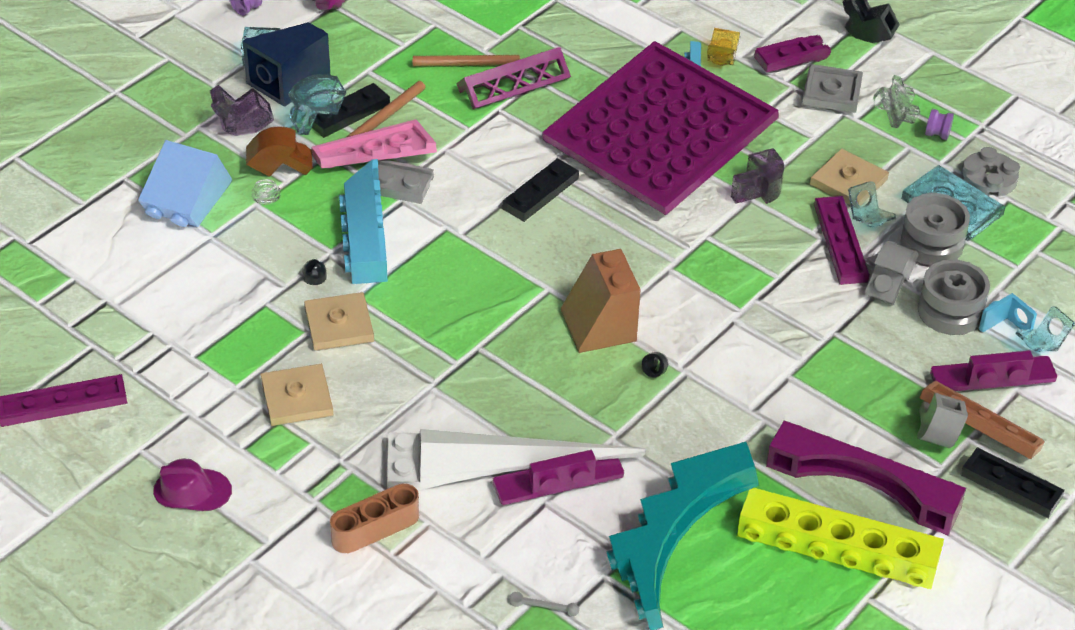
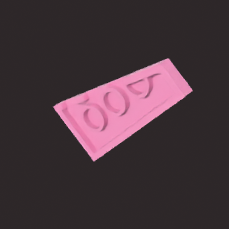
[311,119,437,169]

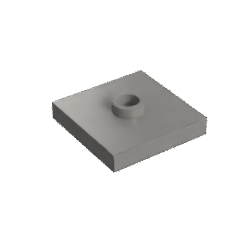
[802,64,863,113]

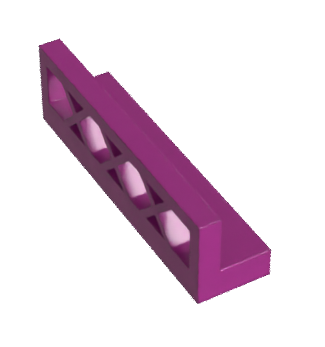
[456,47,571,110]

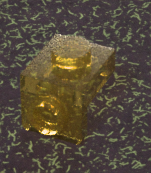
[707,28,740,66]

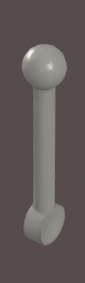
[510,592,579,616]

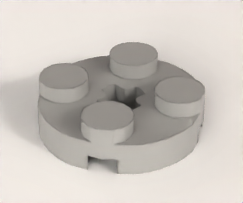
[962,147,1020,196]

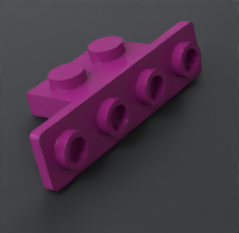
[930,350,1057,391]
[493,449,624,505]

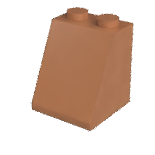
[561,249,641,353]

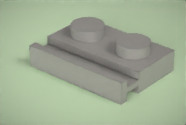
[378,160,434,204]

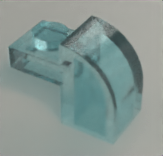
[288,74,346,135]

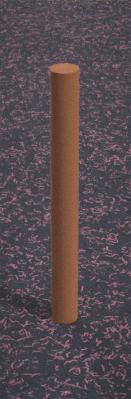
[413,55,520,67]
[346,81,426,137]

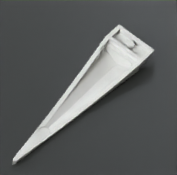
[387,429,646,490]

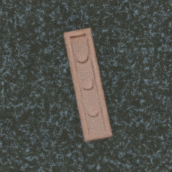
[919,381,1045,459]

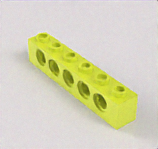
[737,488,944,589]

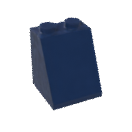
[242,22,331,107]

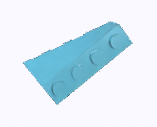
[339,159,388,284]

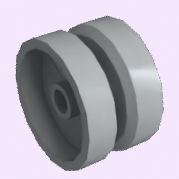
[900,193,970,266]
[918,259,990,335]

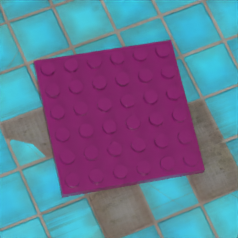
[542,41,779,215]

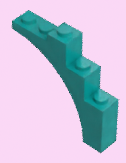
[606,441,759,630]

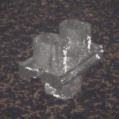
[873,75,920,128]

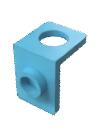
[979,293,1037,335]

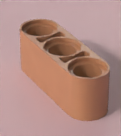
[330,483,419,553]

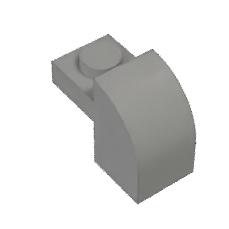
[865,241,919,305]
[917,393,968,448]

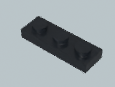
[307,83,390,138]
[502,158,579,222]
[961,447,1065,519]

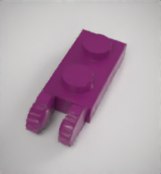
[754,34,831,73]

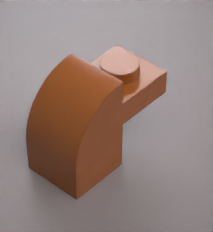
[246,127,312,177]

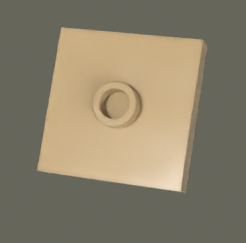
[810,149,889,209]
[304,292,374,351]
[261,363,334,426]

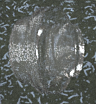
[252,179,281,205]

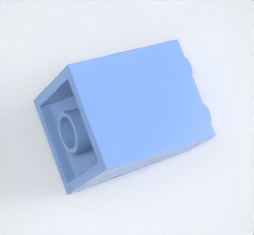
[138,140,232,227]

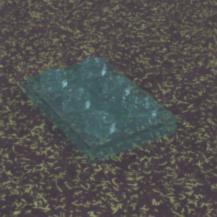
[901,165,1006,241]

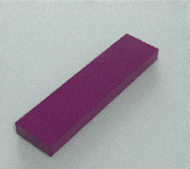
[814,196,870,285]
[0,374,128,427]

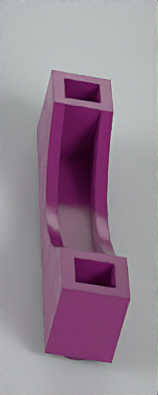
[766,420,966,536]

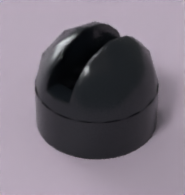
[303,259,327,285]
[642,352,669,378]

